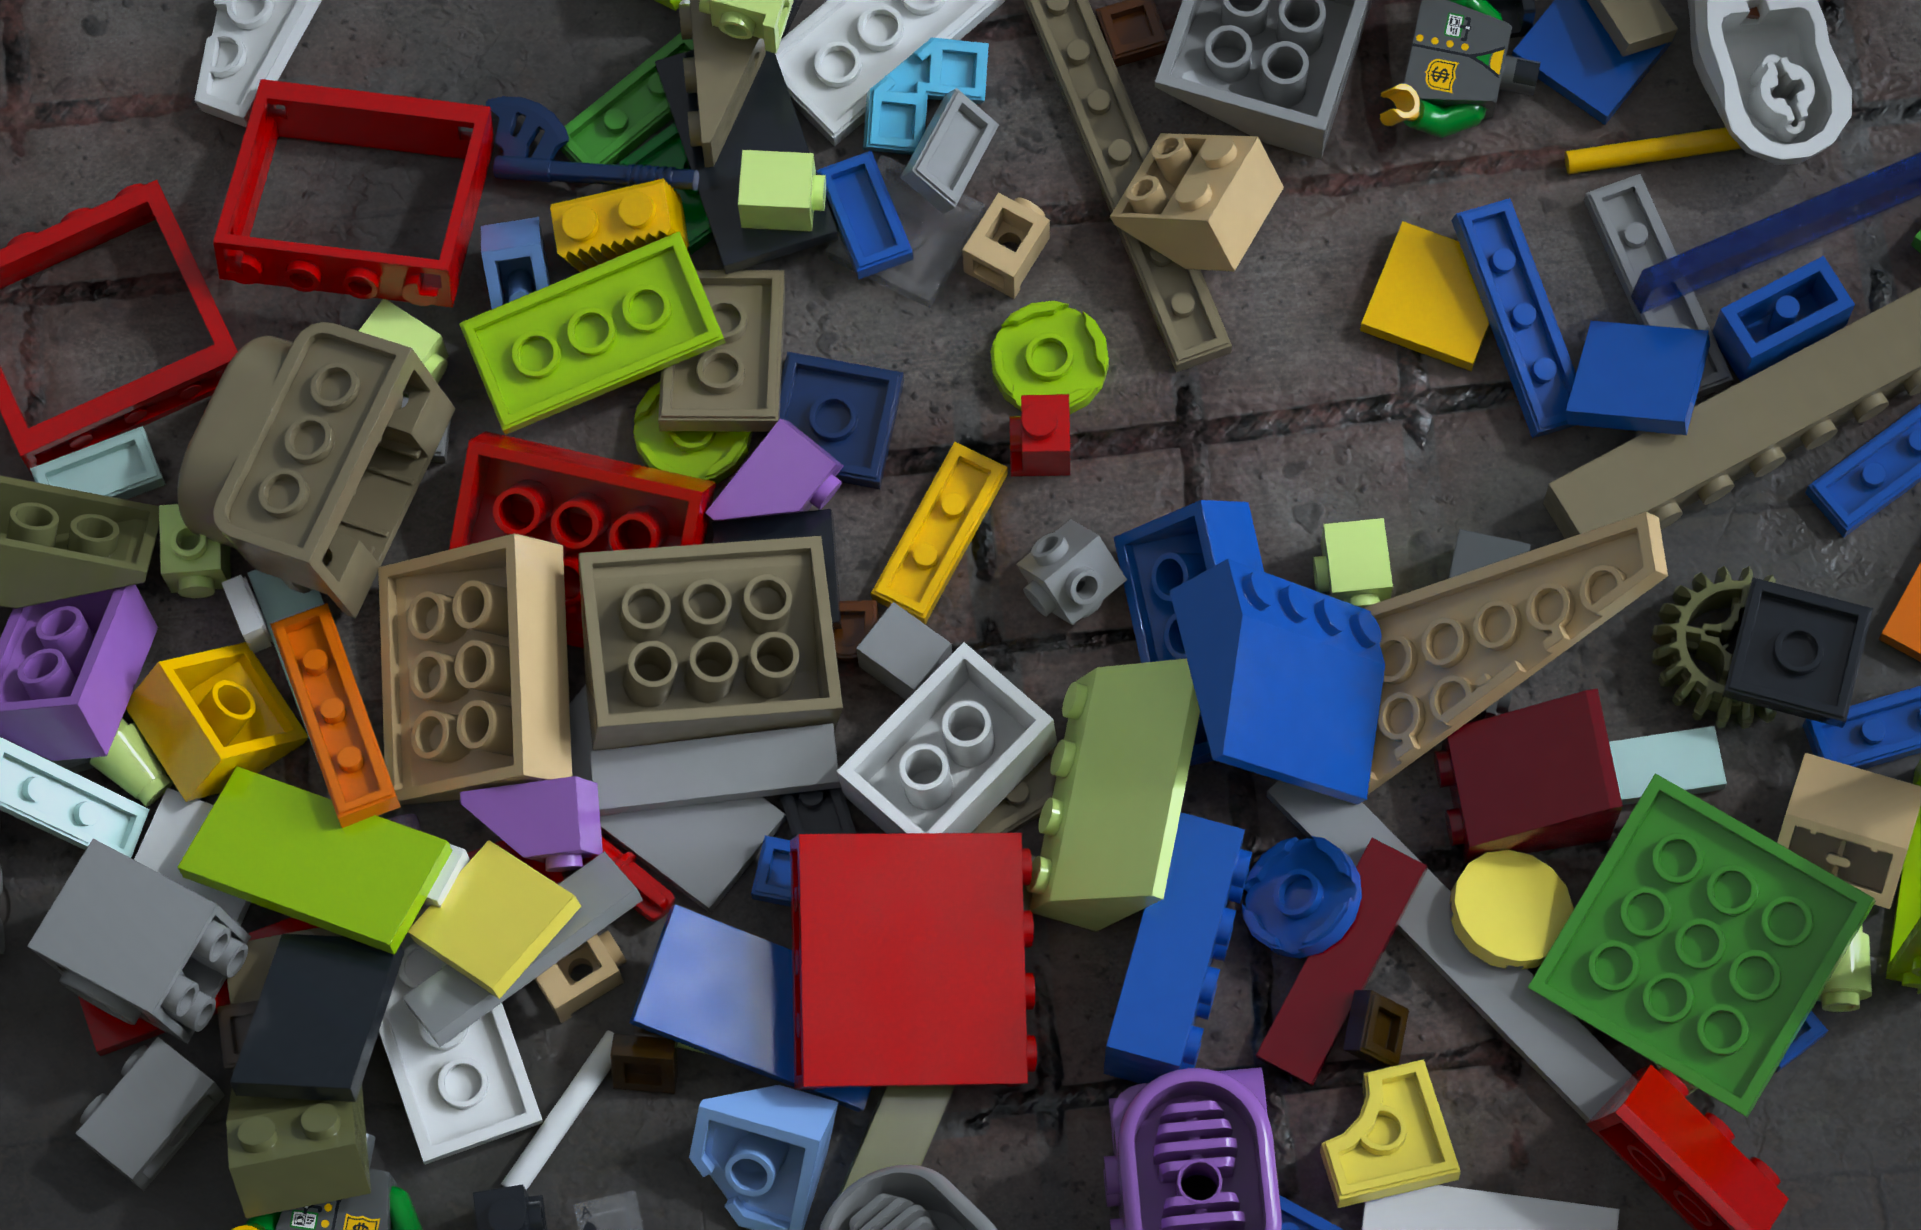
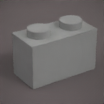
[75,1037,225,1192]

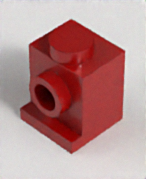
[1009,394,1070,477]

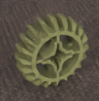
[1651,565,1777,730]

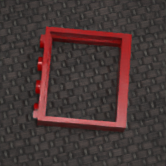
[213,79,494,308]
[0,180,238,476]

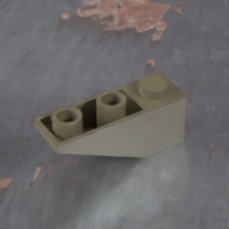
[679,0,766,167]

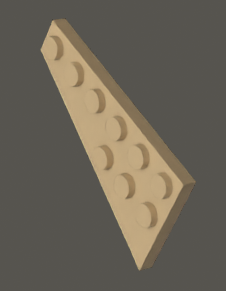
[1363,512,1668,795]

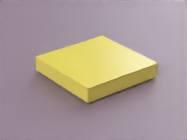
[408,840,581,999]

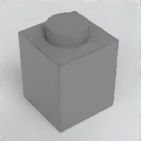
[856,602,952,700]

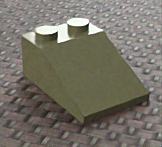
[0,475,159,609]
[226,1084,371,1218]

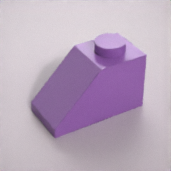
[705,419,844,521]
[460,776,603,872]

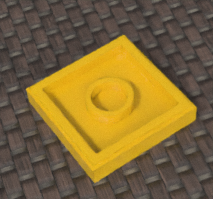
[1360,221,1490,371]

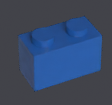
[1712,256,1855,382]

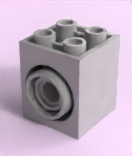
[27,838,251,1044]

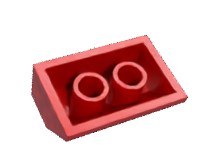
[1586,1065,1789,1230]

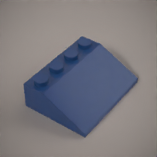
[1169,559,1385,804]

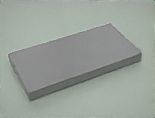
[569,685,787,914]

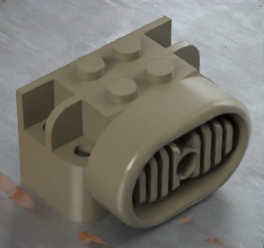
[177,322,456,618]

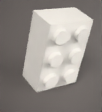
[837,642,1057,834]

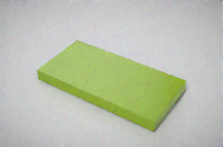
[459,232,726,435]
[177,766,453,955]

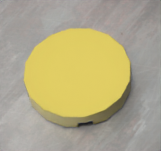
[1449,850,1574,970]

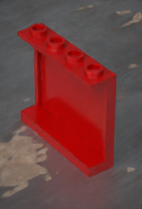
[790,833,1037,1090]

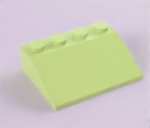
[1027,658,1200,931]

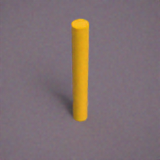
[1564,127,1742,174]

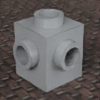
[1016,519,1127,625]

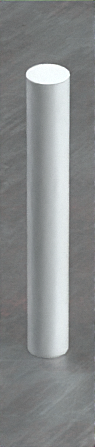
[501,1030,615,1191]

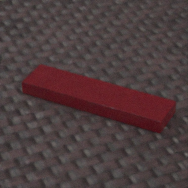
[1256,838,1427,1087]

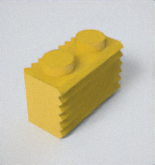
[550,178,689,273]

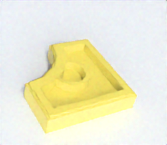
[1320,1059,1461,1208]

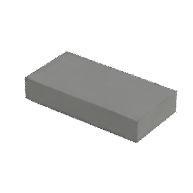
[900,88,999,214]

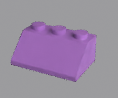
[0,584,158,761]

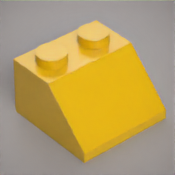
[126,642,309,802]

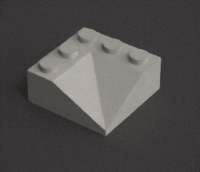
[1155,0,1372,159]

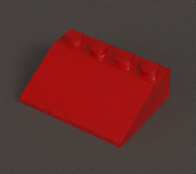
[449,431,716,648]

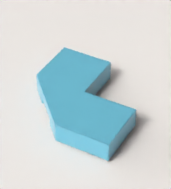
[863,37,989,155]

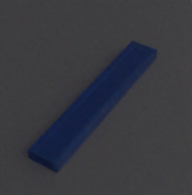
[1631,152,1921,314]

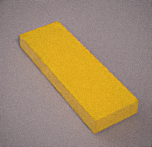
[871,442,1008,624]

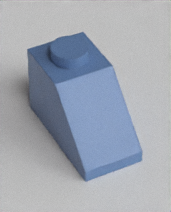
[481,217,551,309]

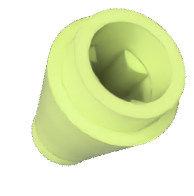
[89,718,173,807]

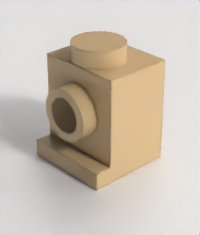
[962,192,1050,299]
[535,930,627,1023]

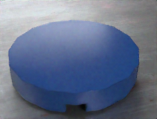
[1242,836,1362,959]

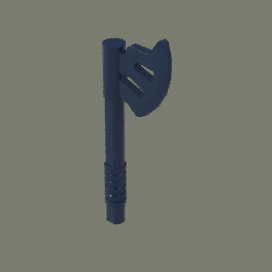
[486,96,700,191]

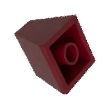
[1434,688,1623,863]

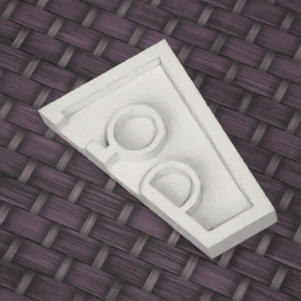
[194,0,322,127]

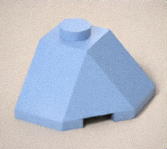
[689,1085,838,1230]

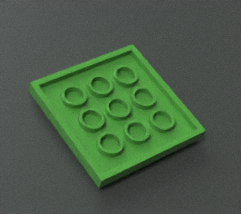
[1528,773,1876,1118]

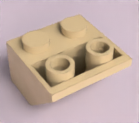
[1110,133,1284,271]
[1777,753,1921,909]

